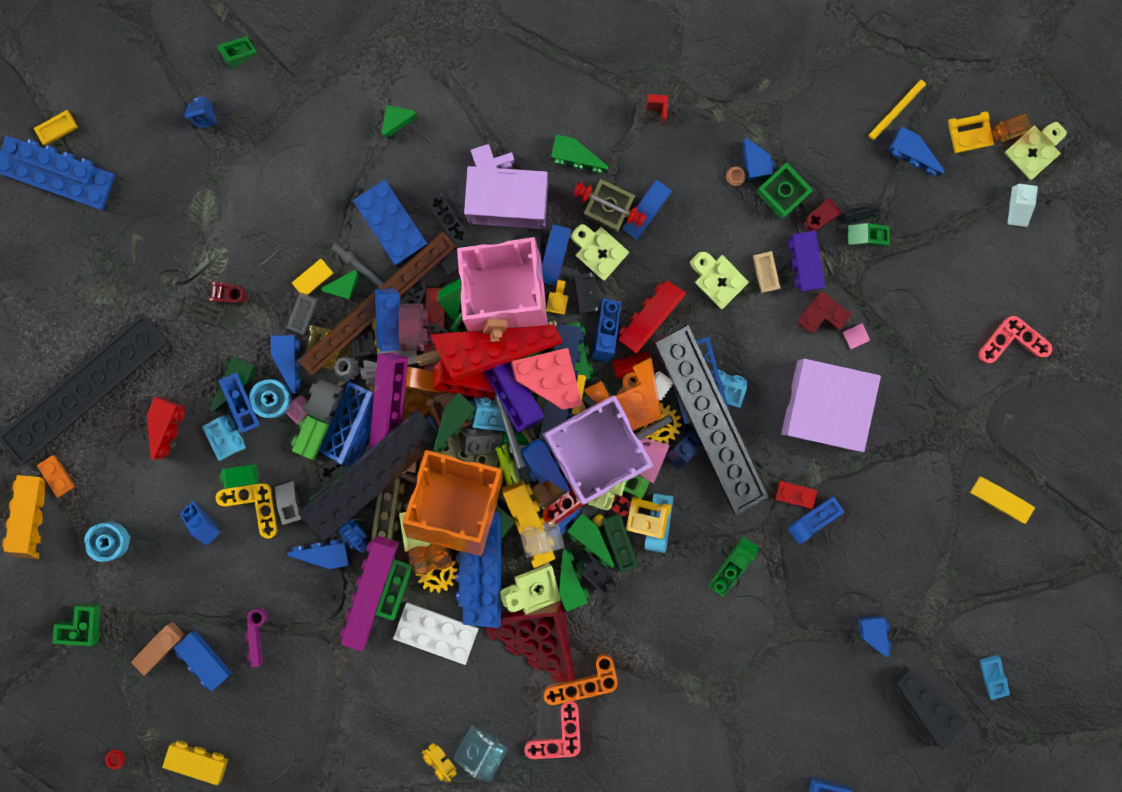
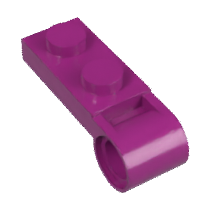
[245,607,268,667]

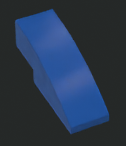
[622,180,672,240]
[542,224,571,287]

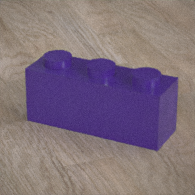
[788,231,825,293]

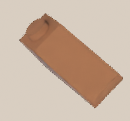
[131,622,186,676]

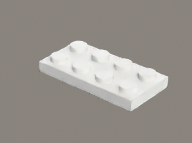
[393,602,479,665]

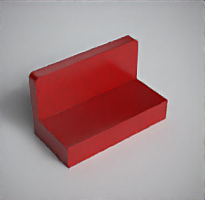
[646,94,668,126]

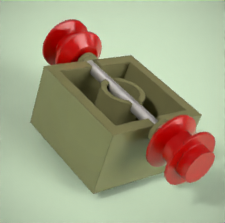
[572,179,647,233]

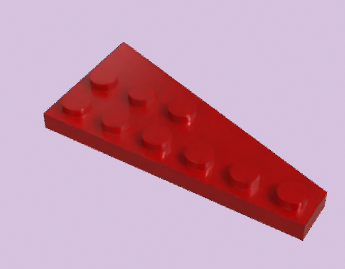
[431,325,562,382]

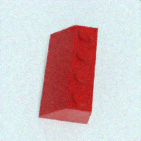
[617,280,686,355]

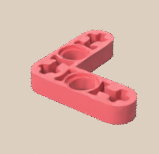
[979,316,1052,363]
[525,701,580,759]

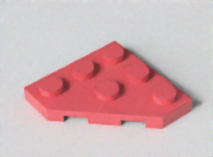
[511,348,582,410]

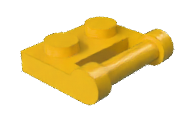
[948,111,994,154]
[626,496,671,539]

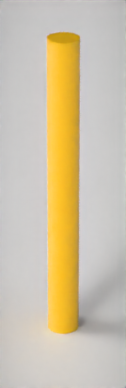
[868,80,926,140]

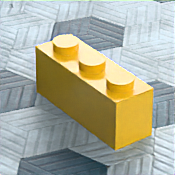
[162,741,229,785]

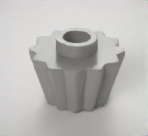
[334,356,360,382]
[361,360,377,387]

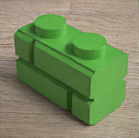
[291,416,330,460]

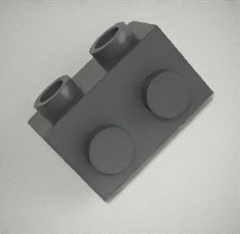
[458,426,503,455]

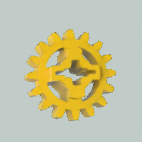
[640,403,681,444]
[416,551,458,593]

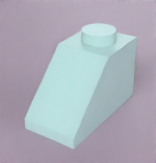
[1007,184,1038,227]

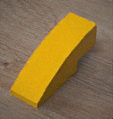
[970,476,1035,524]

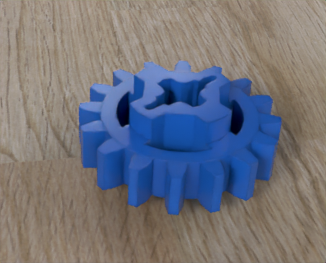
[339,519,369,553]

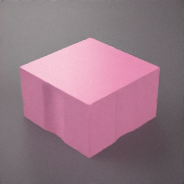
[457,237,548,332]

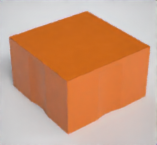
[403,450,503,556]

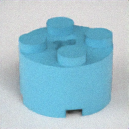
[249,379,292,418]
[84,522,130,562]

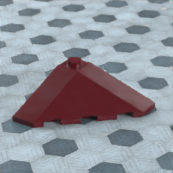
[486,602,575,682]

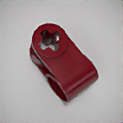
[804,198,842,231]
[208,281,247,304]

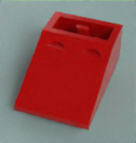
[147,397,186,460]

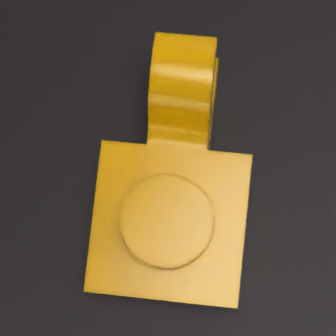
[546,280,569,315]

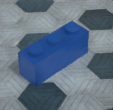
[375,288,401,352]
[174,630,232,691]

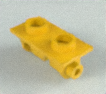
[422,743,457,782]

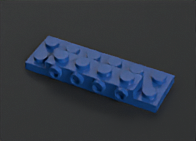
[0,136,116,211]
[456,511,501,628]

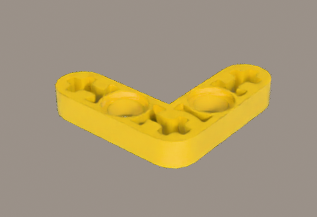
[216,483,278,539]

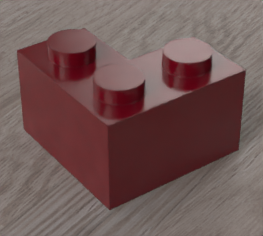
[795,291,852,334]

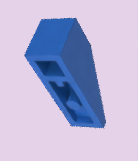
[184,97,217,129]
[218,372,259,433]

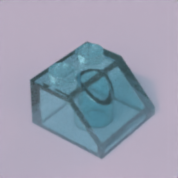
[453,725,509,782]

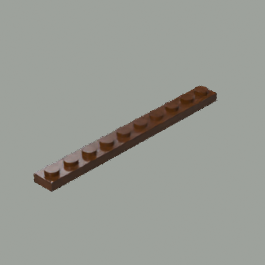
[298,232,456,376]

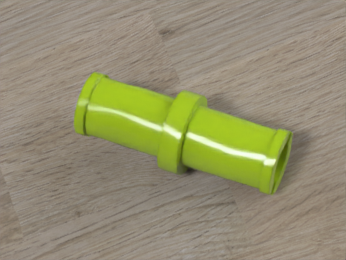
[495,444,519,485]

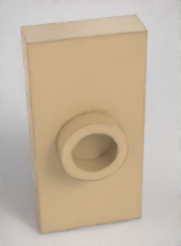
[753,251,781,293]

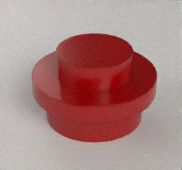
[105,750,125,769]

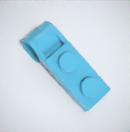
[645,493,674,553]

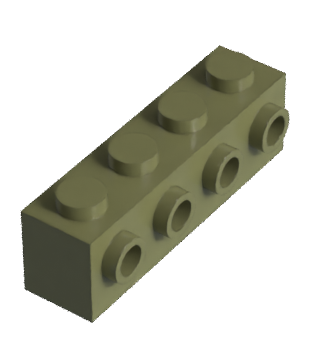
[432,437,506,483]
[369,478,406,553]

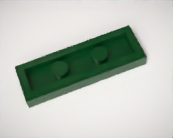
[602,513,639,573]

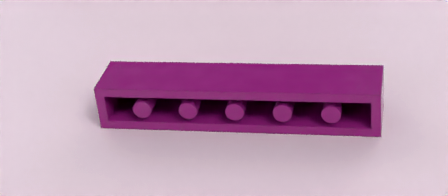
[369,352,408,450]
[340,535,399,652]

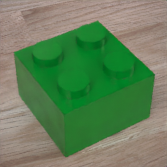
[756,162,813,219]

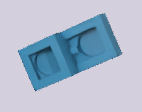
[980,655,1010,700]

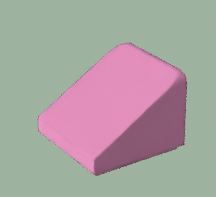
[842,323,870,349]
[286,395,308,425]

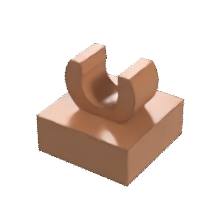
[483,319,508,342]

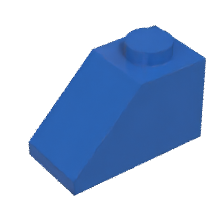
[742,139,775,180]

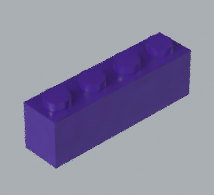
[483,362,545,433]

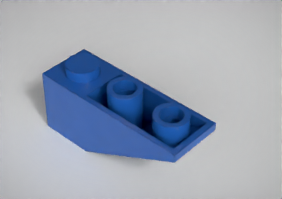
[888,127,945,177]
[591,298,621,363]
[271,335,301,394]
[520,439,570,492]
[287,539,351,569]

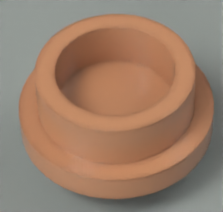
[726,167,746,186]

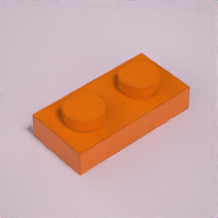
[37,455,75,498]

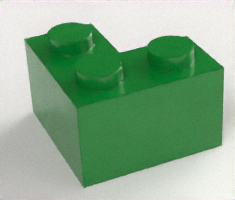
[53,604,101,646]

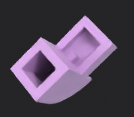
[471,144,515,169]

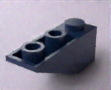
[665,428,702,470]

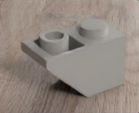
[275,481,302,525]

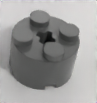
[303,379,344,423]

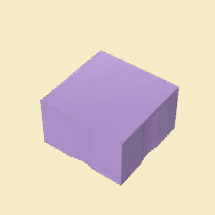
[464,166,548,229]
[781,359,881,452]
[542,395,654,505]

